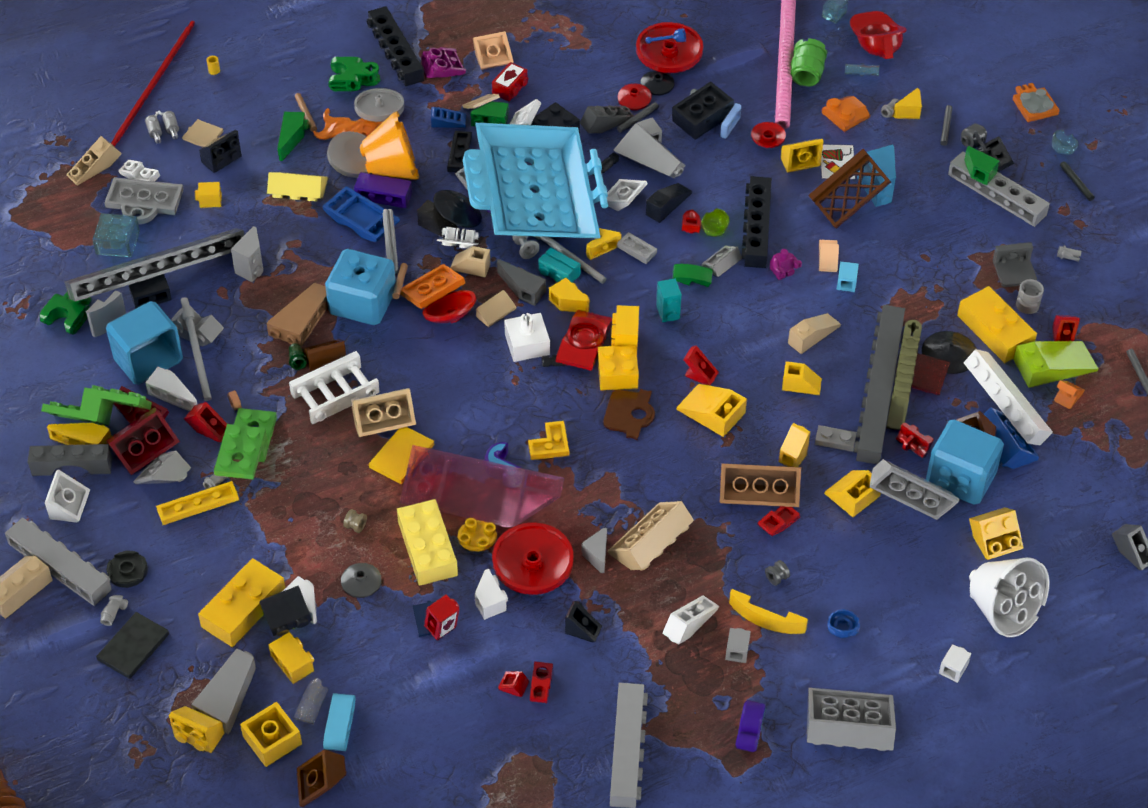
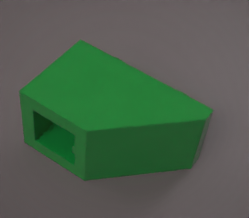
[471,101,509,127]
[964,146,1000,185]

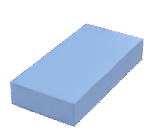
[720,103,741,139]

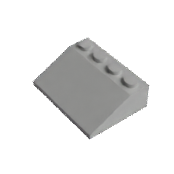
[807,688,896,751]

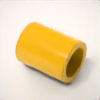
[206,55,220,75]

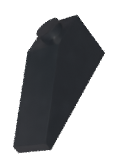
[646,183,692,223]

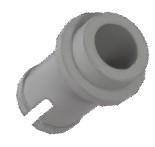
[881,98,898,118]
[1057,245,1082,262]
[203,474,228,489]

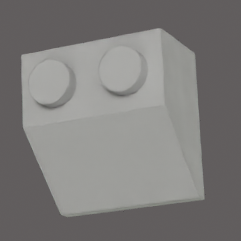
[231,226,263,282]

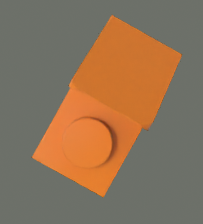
[1054,380,1085,409]

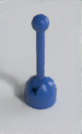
[645,28,686,44]

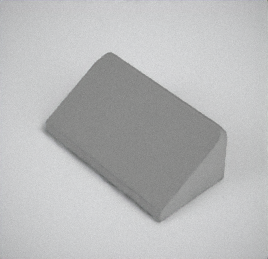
[701,245,741,277]

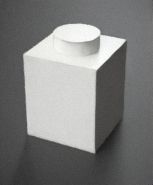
[939,644,971,683]

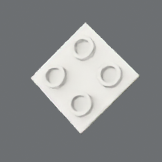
[437,227,479,249]

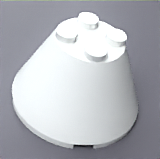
[969,557,1049,637]

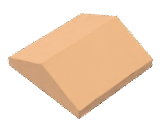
[473,31,514,70]

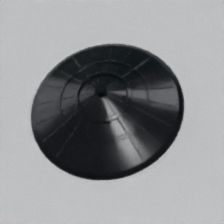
[433,190,482,228]
[922,331,977,374]

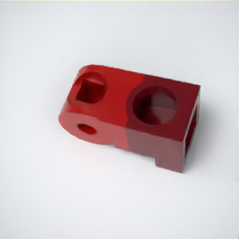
[530,661,553,703]

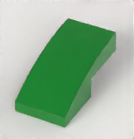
[672,264,713,287]

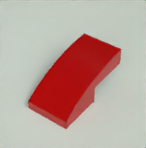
[758,506,800,536]

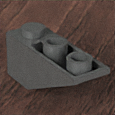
[580,105,634,133]
[497,259,546,306]

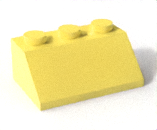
[267,172,328,201]

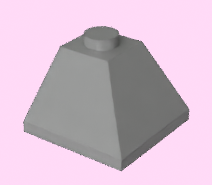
[133,450,191,484]

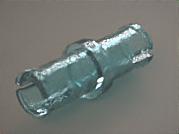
[845,63,880,77]

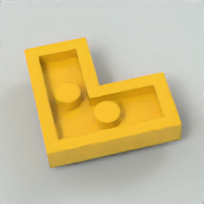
[528,421,569,460]

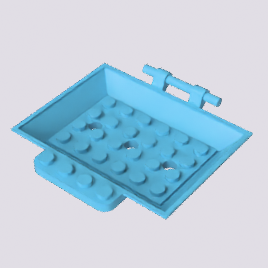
[463,123,608,238]

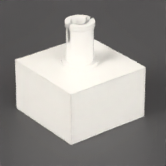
[504,313,550,362]

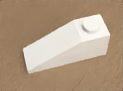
[145,367,198,411]
[663,595,719,645]

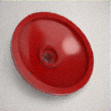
[422,290,476,323]

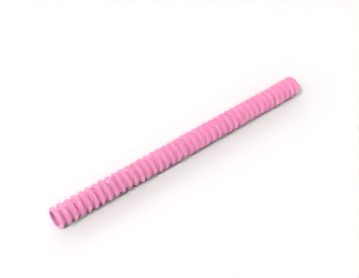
[775,0,796,129]

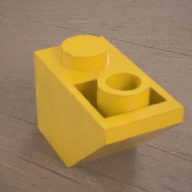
[549,278,590,312]
[782,361,822,395]
[779,423,811,467]

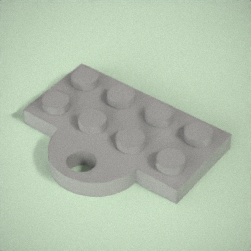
[104,177,184,224]

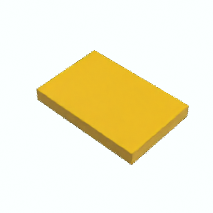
[369,427,434,484]

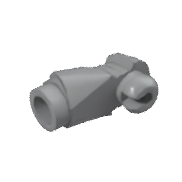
[100,595,128,626]

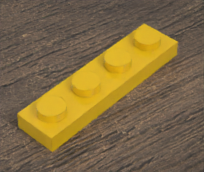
[156,481,239,525]

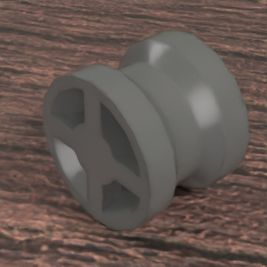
[765,560,790,586]

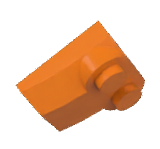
[822,96,870,132]

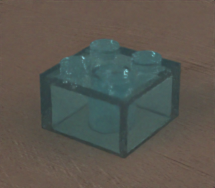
[92,213,140,257]

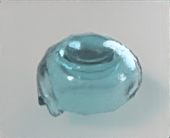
[1052,130,1079,155]

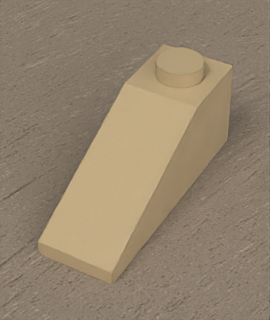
[788,313,841,354]

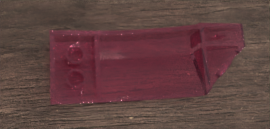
[400,445,565,528]

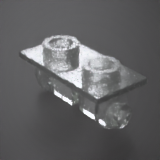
[293,679,329,724]

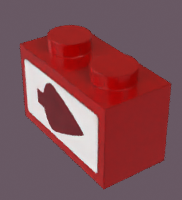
[492,62,529,102]
[424,594,459,640]

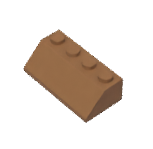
[720,463,801,507]

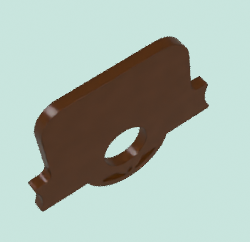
[603,389,655,440]

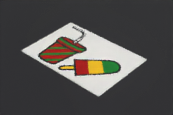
[821,145,855,179]

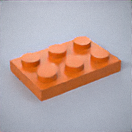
[400,264,465,309]

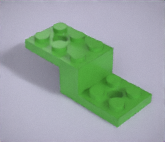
[41,385,152,426]
[214,408,277,480]

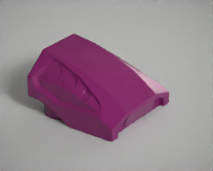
[421,47,466,78]

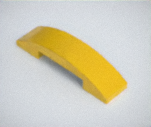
[729,589,808,634]

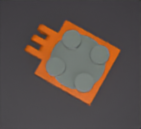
[1013,83,1059,122]

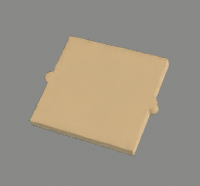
[462,94,500,109]
[182,119,223,147]

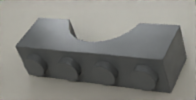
[28,444,112,476]

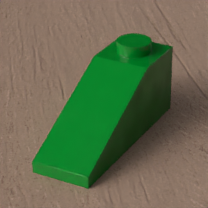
[277,112,309,161]

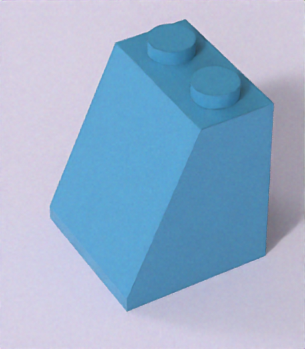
[857,144,896,207]

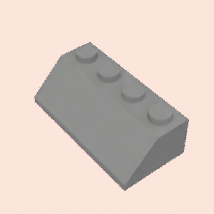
[870,459,959,520]

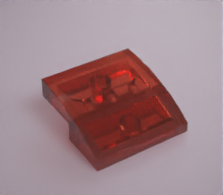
[911,353,950,396]

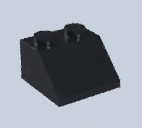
[259,585,313,636]

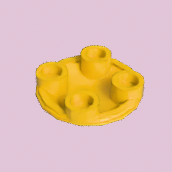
[457,518,497,552]

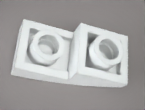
[119,160,160,182]

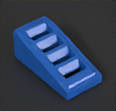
[431,107,466,128]

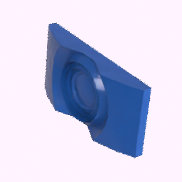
[322,186,400,242]

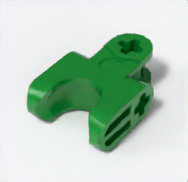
[328,57,380,91]
[40,292,91,335]

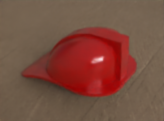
[850,11,907,59]

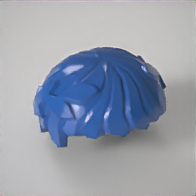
[827,609,860,638]

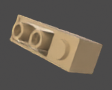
[66,136,122,185]

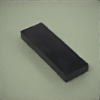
[447,131,472,173]

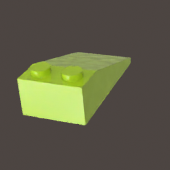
[1013,341,1098,388]

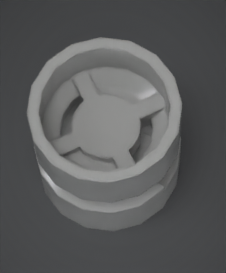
[1016,279,1044,314]

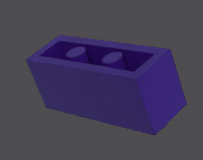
[354,172,412,208]

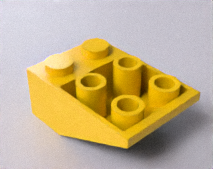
[676,384,747,437]

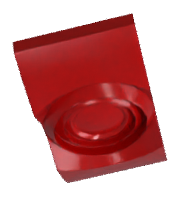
[556,310,612,371]

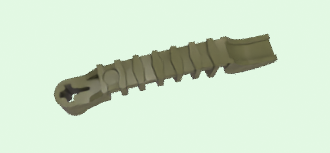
[886,320,922,430]

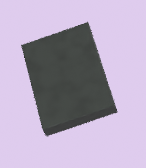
[96,612,169,679]

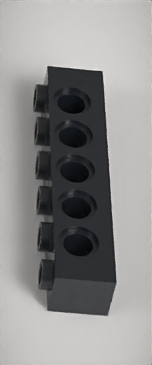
[366,6,424,87]
[741,176,772,268]

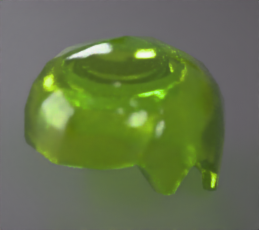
[701,208,730,237]

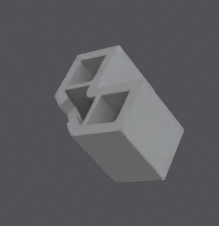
[171,306,224,346]

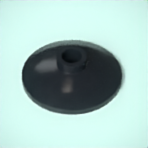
[641,71,674,95]

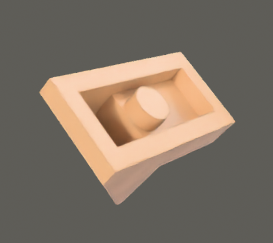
[819,240,839,272]

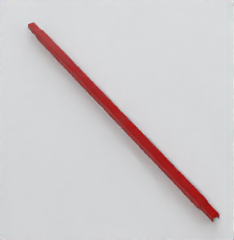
[111,21,195,147]

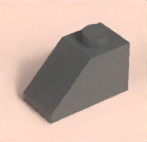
[1112,524,1148,570]

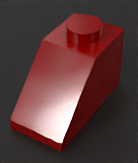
[1052,315,1080,341]
[184,402,227,443]

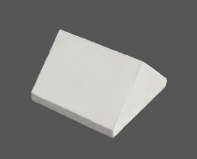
[45,470,90,523]

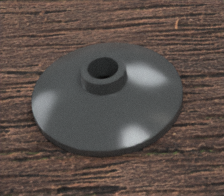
[341,563,382,598]

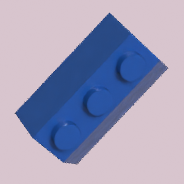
[984,407,1040,469]

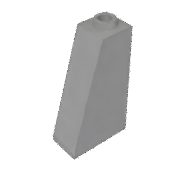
[614,123,686,179]
[191,649,256,734]

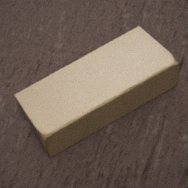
[476,290,516,327]

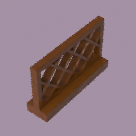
[808,149,891,229]

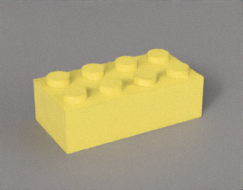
[397,499,458,586]

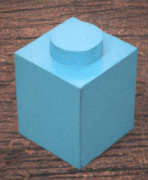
[837,261,859,292]

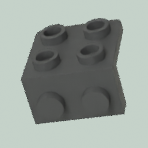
[993,242,1037,287]

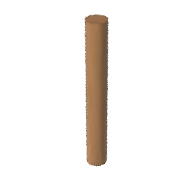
[295,93,317,132]
[392,263,408,299]

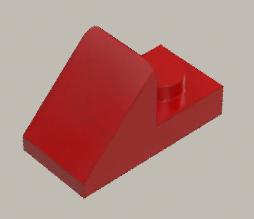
[683,345,719,386]

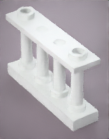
[289,351,380,425]

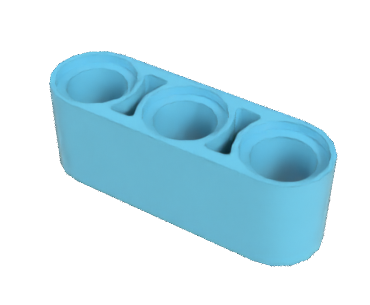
[323,693,355,751]

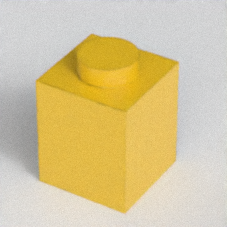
[195,182,222,208]

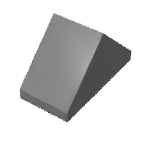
[582,528,607,573]

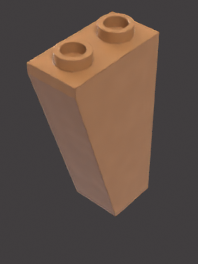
[267,283,328,347]

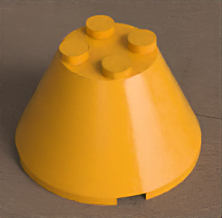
[359,111,419,180]

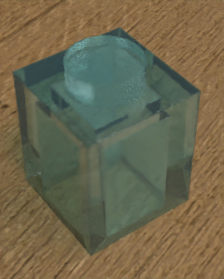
[822,0,848,24]

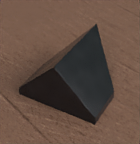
[565,601,602,643]

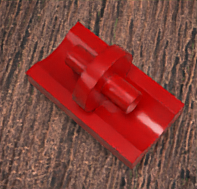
[896,423,934,458]

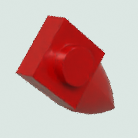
[682,210,701,233]

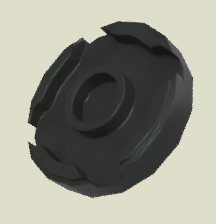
[106,550,148,588]

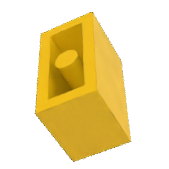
[268,632,314,684]

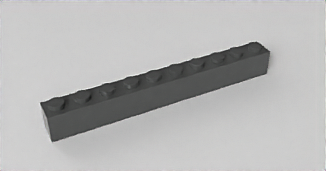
[64,228,244,302]
[854,305,905,464]

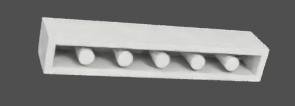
[964,349,1053,445]

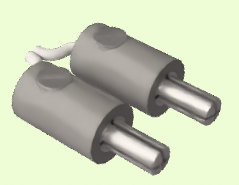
[145,111,179,144]

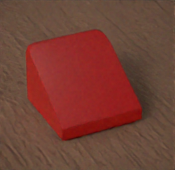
[498,671,529,697]

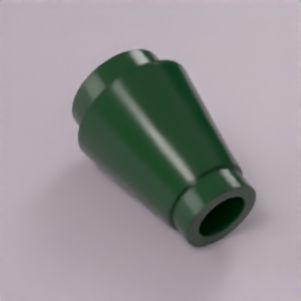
[289,343,308,370]

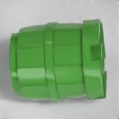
[791,38,828,87]

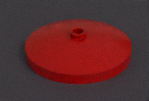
[636,22,703,73]
[492,523,574,595]

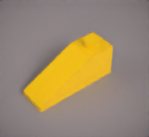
[47,423,112,445]

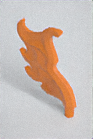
[313,108,384,140]

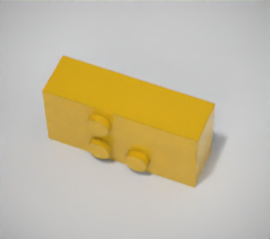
[957,286,1037,363]
[198,558,285,648]

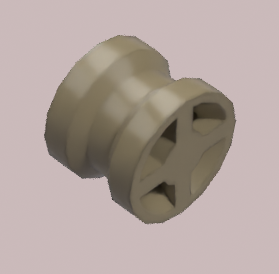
[343,509,367,533]

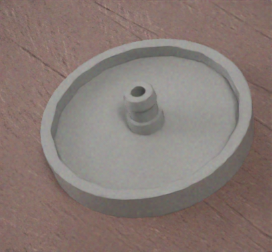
[354,88,404,122]
[327,131,370,178]

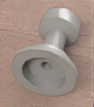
[512,236,539,259]

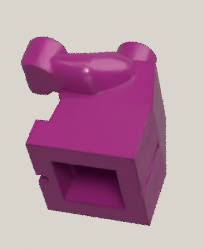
[770,249,802,280]

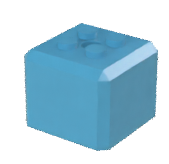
[325,249,396,325]
[106,301,183,385]
[926,420,1004,505]

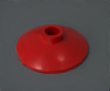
[618,83,652,110]
[751,122,786,148]

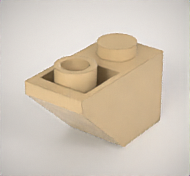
[450,246,491,277]

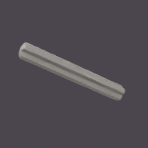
[382,209,398,274]

